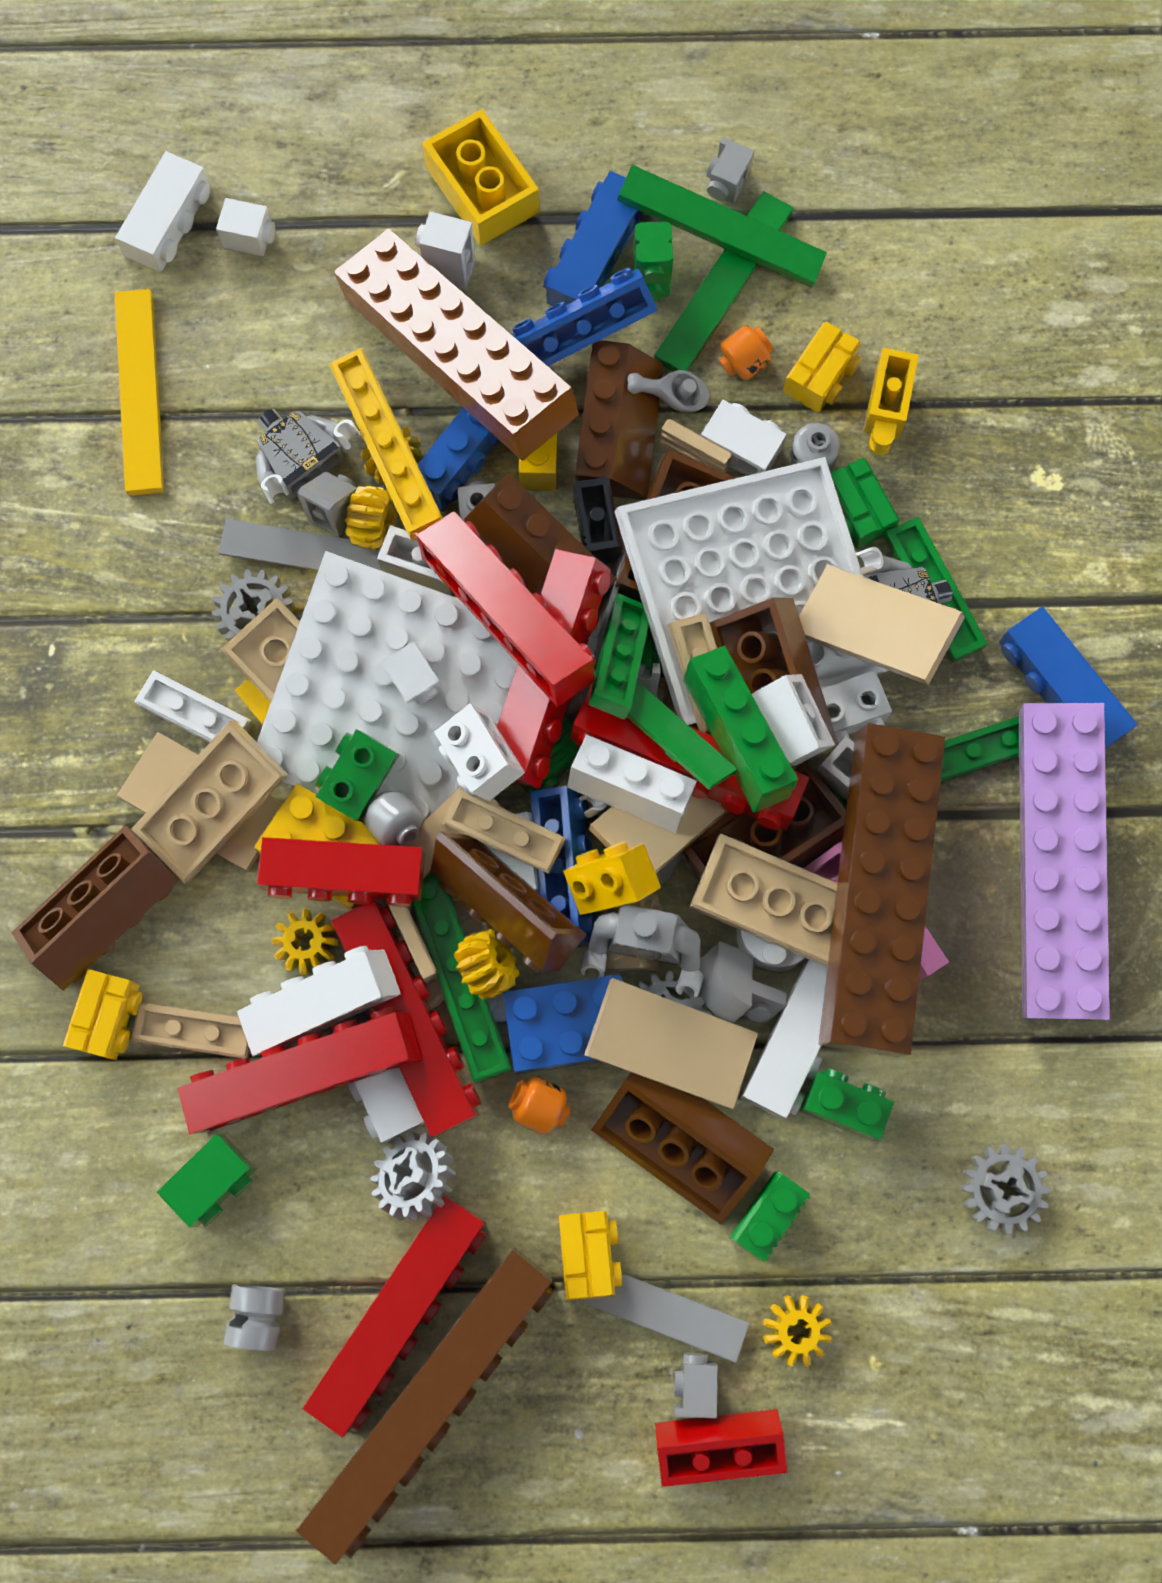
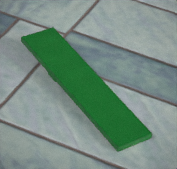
[591,670,737,790]

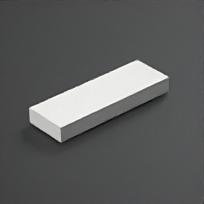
[134,670,253,743]

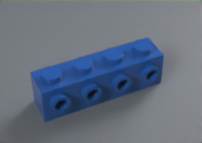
[511,268,658,366]
[418,407,501,512]
[530,785,598,948]

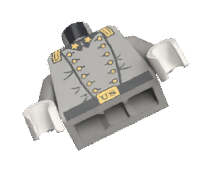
[256,409,362,504]
[856,547,952,604]
[581,905,704,997]

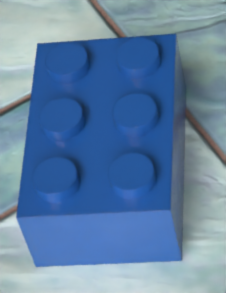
[503,974,622,1075]

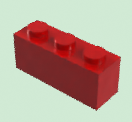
[655,1409,788,1487]

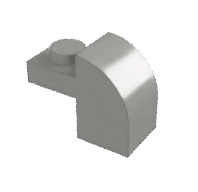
[699,941,786,1024]

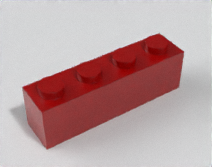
[257,837,425,907]

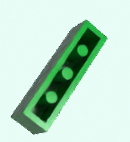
[683,645,798,813]

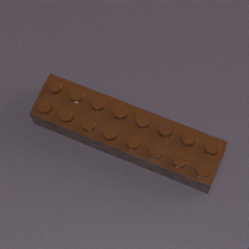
[818,723,945,1058]
[296,1248,553,1565]

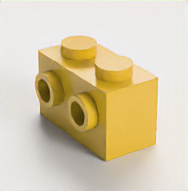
[563,841,661,915]

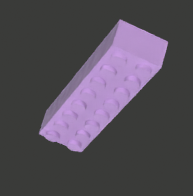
[1019,703,1110,1020]

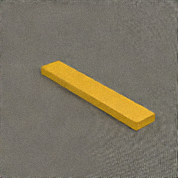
[115,289,165,496]
[329,347,443,542]

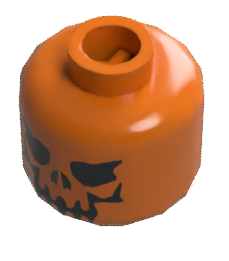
[719,325,774,381]
[508,1075,571,1135]

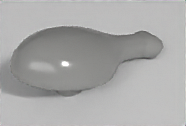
[627,370,710,413]

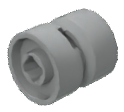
[223,1284,286,1351]

